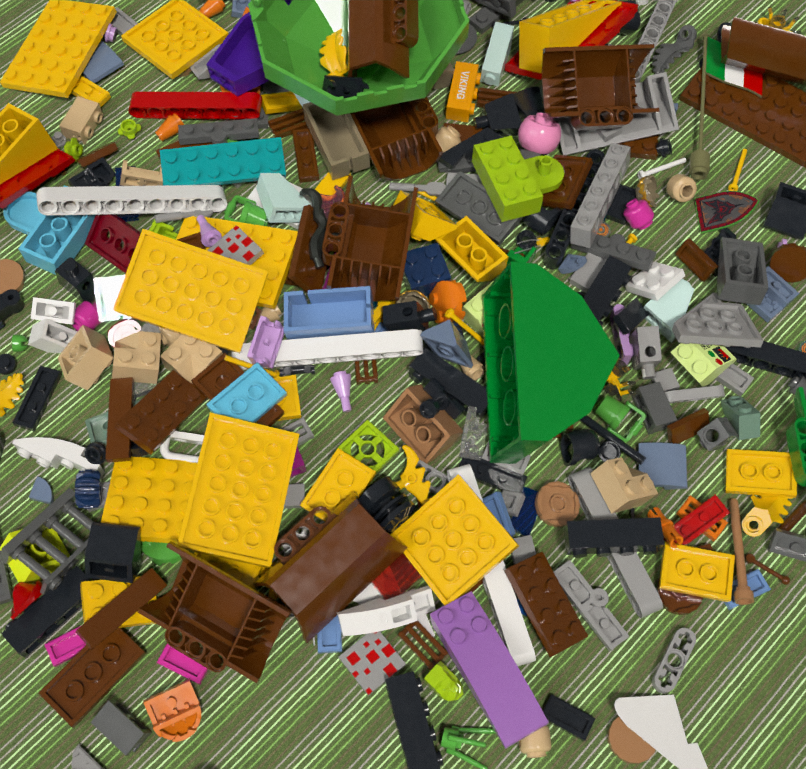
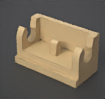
[120,160,163,186]

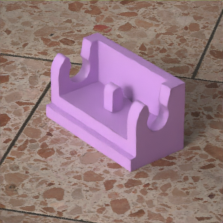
[247,316,285,369]

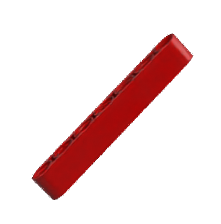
[128,91,263,119]

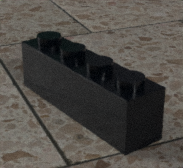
[583,255,632,327]
[409,347,488,422]
[564,517,664,558]
[1,566,91,658]
[385,671,444,769]

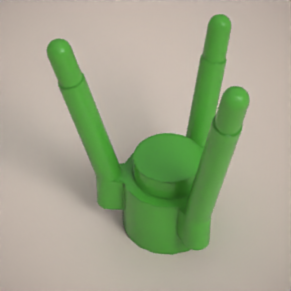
[441,725,496,769]

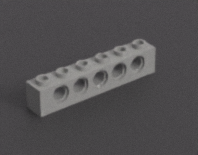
[570,143,631,248]

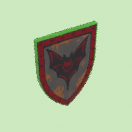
[694,191,760,234]

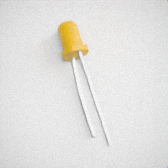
[515,237,550,254]

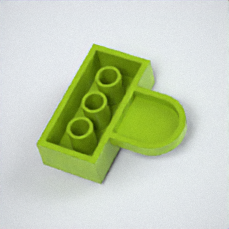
[472,135,564,222]

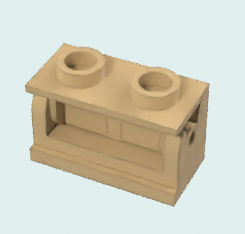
[59,96,103,145]

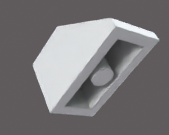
[31,297,76,324]
[28,318,77,353]

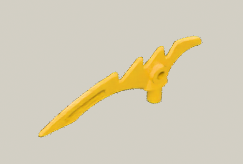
[395,445,431,506]

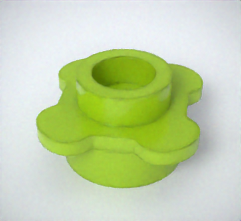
[118,119,141,140]
[64,137,83,162]

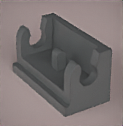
[631,382,677,435]
[90,700,152,756]

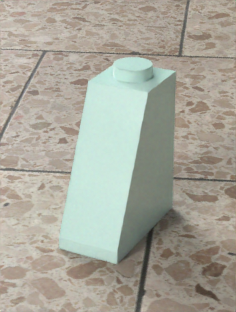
[480,22,514,86]
[256,173,312,223]
[644,279,694,343]

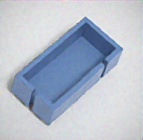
[284,286,374,340]

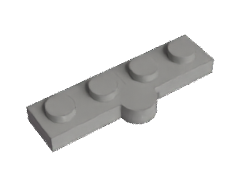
[553,560,629,652]

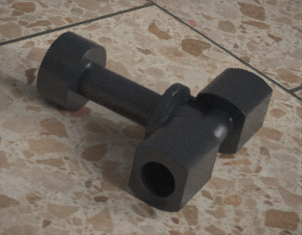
[419,378,466,420]

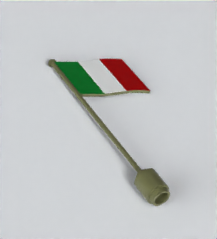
[689,33,763,180]

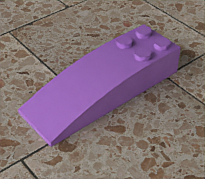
[430,591,549,749]

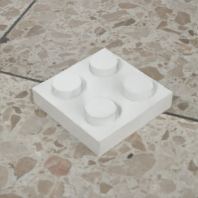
[626,262,685,301]

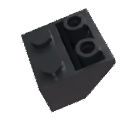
[763,182,806,240]
[84,522,141,583]

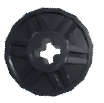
[359,476,416,534]

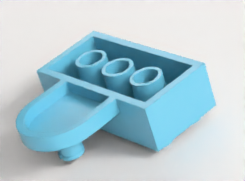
[3,185,96,275]

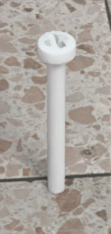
[638,158,686,179]

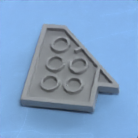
[672,293,764,348]

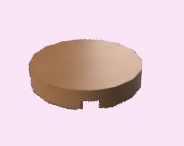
[0,259,25,294]
[535,481,580,527]
[608,716,656,764]

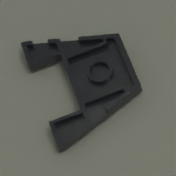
[438,127,520,170]

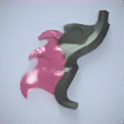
[300,185,345,269]

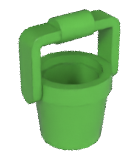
[224,195,269,226]
[595,395,646,442]

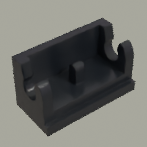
[322,75,369,98]

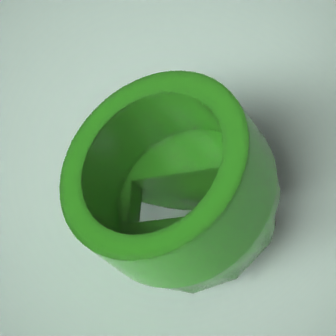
[12,335,28,352]

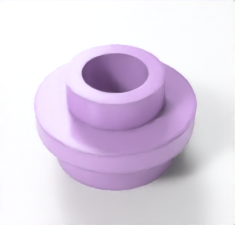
[103,24,117,43]

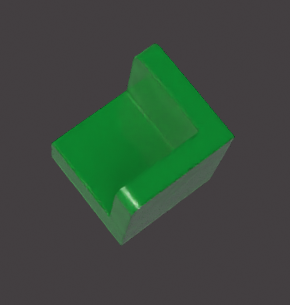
[506,246,537,267]

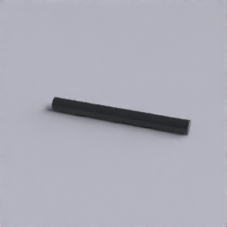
[579,415,646,465]

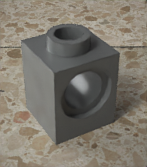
[697,417,739,451]

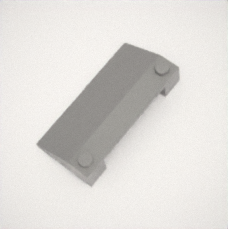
[553,72,679,155]

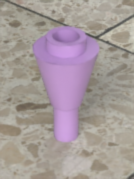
[197,215,222,247]
[330,371,352,412]

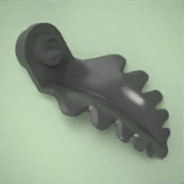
[652,25,697,74]

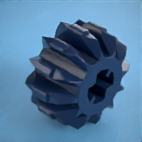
[75,469,102,509]

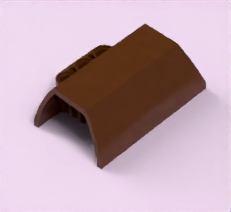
[348,0,419,79]
[721,17,806,86]
[542,44,660,130]
[350,97,443,181]
[322,176,418,302]
[253,491,408,643]
[138,541,292,683]

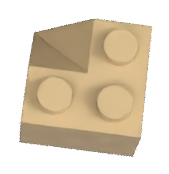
[58,325,114,391]
[112,331,161,384]
[160,335,223,384]
[590,457,658,514]

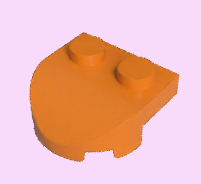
[429,280,467,324]
[143,679,202,742]

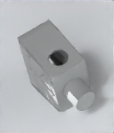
[629,326,662,380]

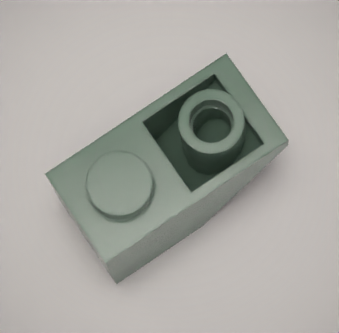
[721,396,760,440]

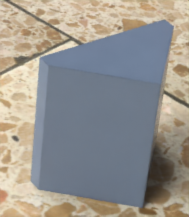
[420,319,473,368]

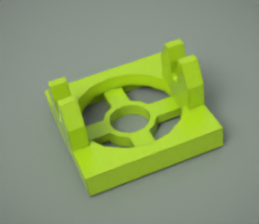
[336,419,400,473]

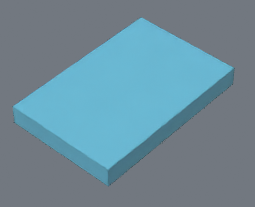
[206,362,287,423]

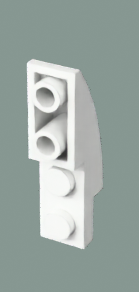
[12,437,105,478]
[337,585,436,636]

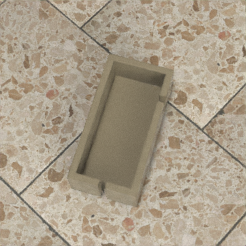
[303,102,370,180]

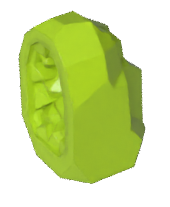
[424,661,463,702]

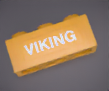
[446,61,481,123]

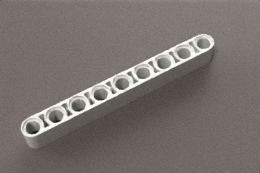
[36,185,227,216]
[231,329,423,370]
[447,464,536,666]

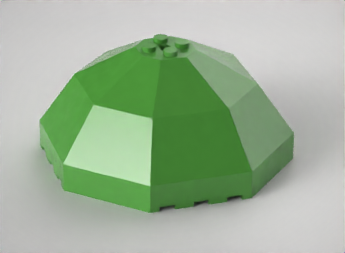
[248,0,469,116]

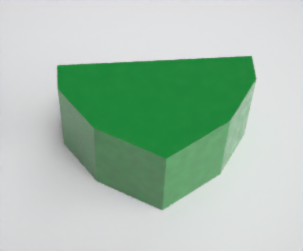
[482,262,620,464]

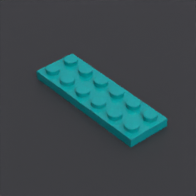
[160,137,286,186]

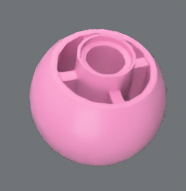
[518,113,561,154]

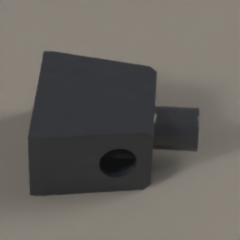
[473,93,521,137]
[55,257,102,303]
[383,301,437,332]

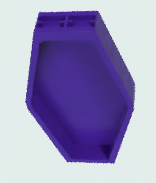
[206,0,292,96]

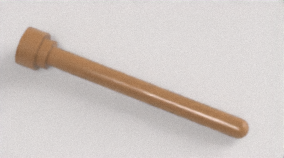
[729,498,754,605]

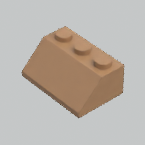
[383,384,464,464]

